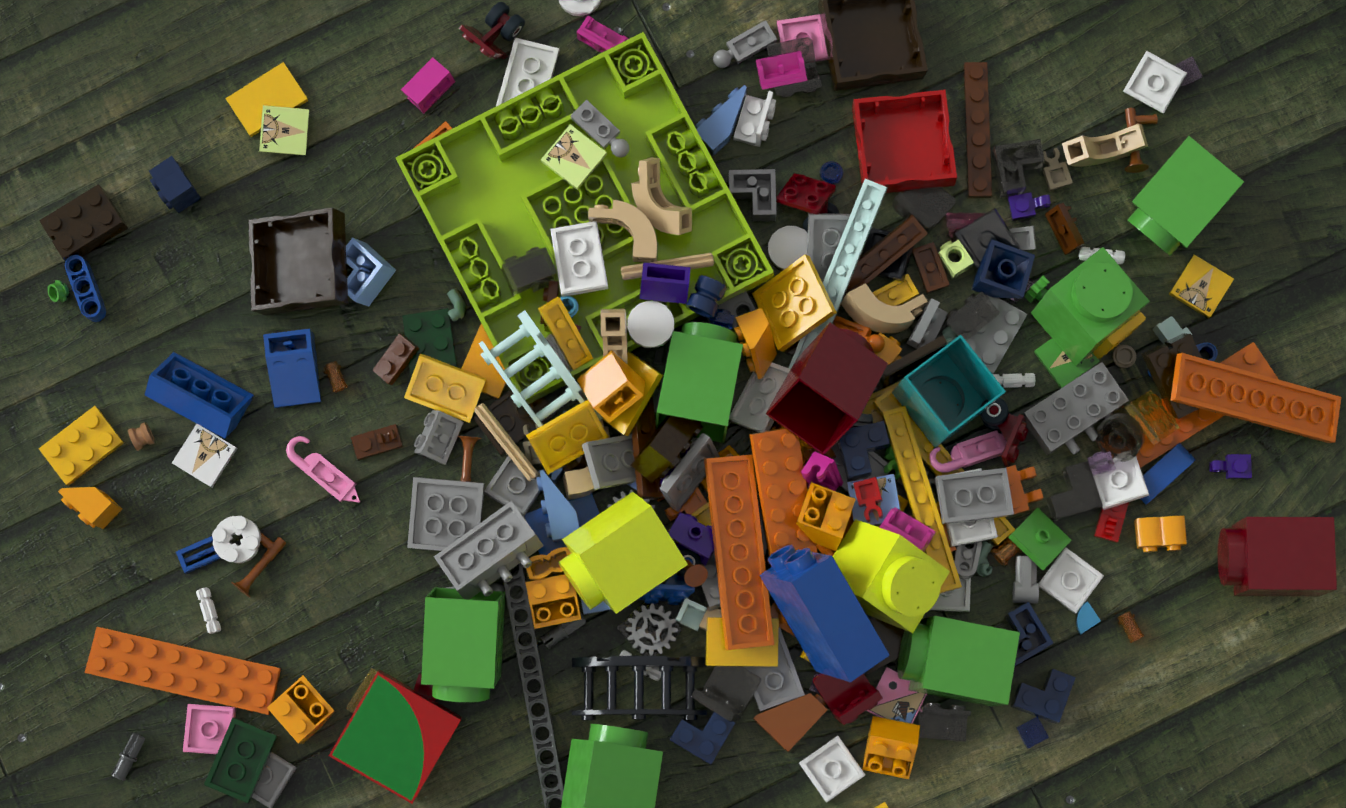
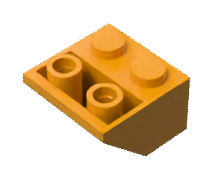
[734,308,777,380]
[577,351,645,423]
[796,482,856,551]
[58,487,122,529]
[525,574,582,629]
[267,675,335,744]
[862,716,920,779]

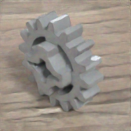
[626,604,678,656]

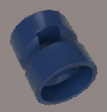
[686,275,727,319]

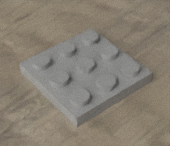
[407,477,485,551]

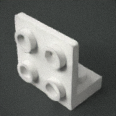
[733,91,776,147]

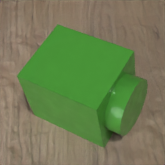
[1127,136,1244,256]
[1031,247,1150,366]
[656,322,743,443]
[421,587,505,702]
[898,616,1020,707]
[561,724,663,808]

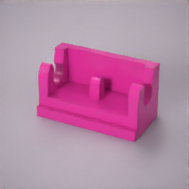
[576,15,628,53]
[756,51,807,90]
[401,57,455,114]
[801,451,843,491]
[879,507,936,552]

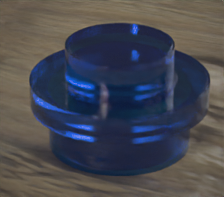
[820,161,843,184]

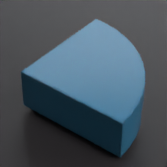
[1076,601,1101,634]

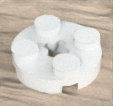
[212,516,261,563]

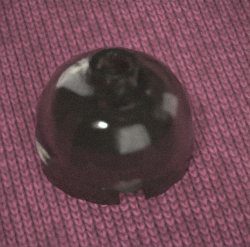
[1096,413,1145,462]

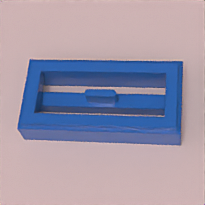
[176,536,222,574]

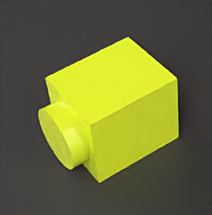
[559,492,688,614]
[832,519,950,633]

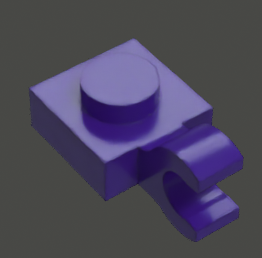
[1008,192,1051,221]
[1209,454,1252,479]

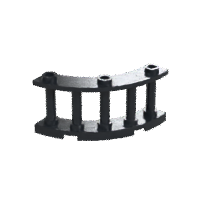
[572,656,707,720]

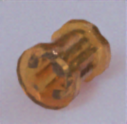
[991,536,1022,567]

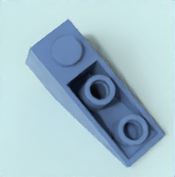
[695,85,747,156]
[536,470,580,542]

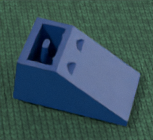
[263,329,321,408]

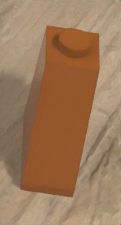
[753,693,828,752]

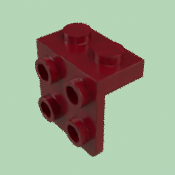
[813,673,883,725]

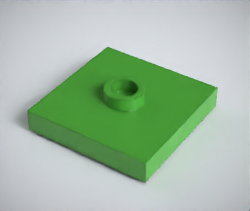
[1008,507,1072,570]

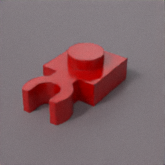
[853,477,883,522]

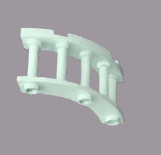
[478,310,603,427]

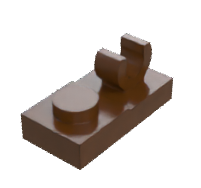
[1045,203,1085,255]
[351,424,403,461]

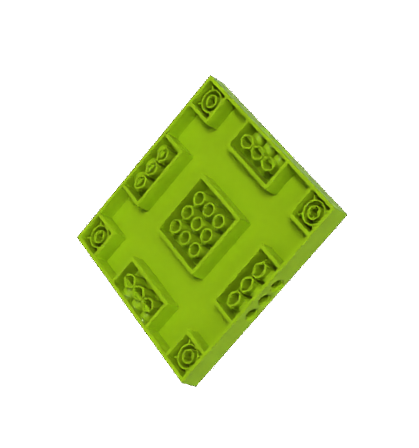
[396,32,774,404]

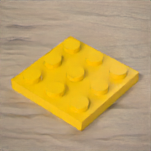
[752,254,837,352]

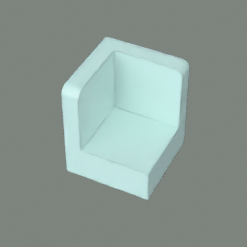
[1152,316,1192,349]
[676,598,707,632]

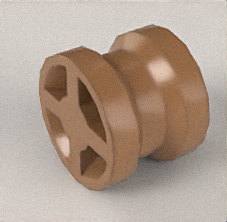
[128,422,155,451]

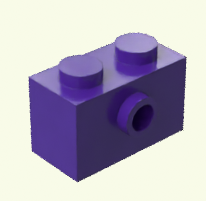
[640,262,691,304]
[668,512,714,566]

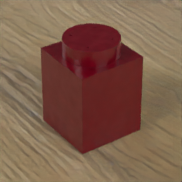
[766,322,888,455]
[1218,517,1337,596]

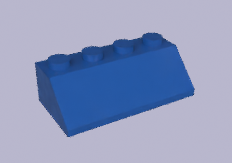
[145,352,254,438]

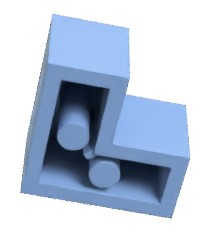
[346,237,396,306]

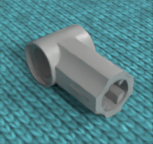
[1012,556,1039,604]

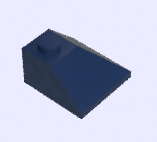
[972,240,1035,298]

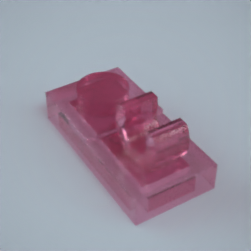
[945,213,986,238]

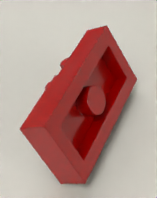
[1094,502,1129,543]

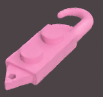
[929,430,1007,473]
[286,436,360,503]

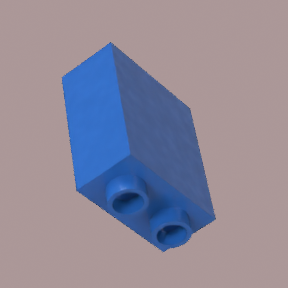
[759,545,889,682]

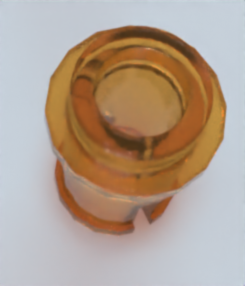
[323,361,348,393]
[1117,611,1144,643]

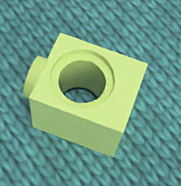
[938,239,974,280]

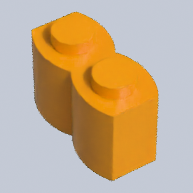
[1134,516,1187,553]
[526,547,571,581]

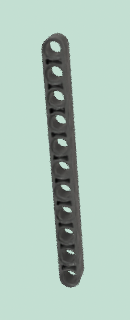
[503,563,564,808]

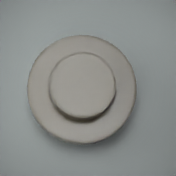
[1112,345,1136,368]

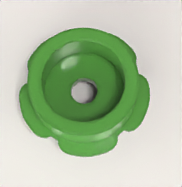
[48,280,69,302]

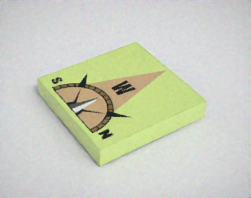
[259,105,309,156]
[541,124,607,190]

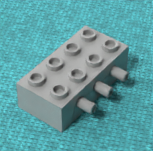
[1023,362,1129,456]
[434,501,544,599]

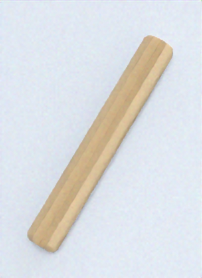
[621,253,714,280]
[474,403,539,481]

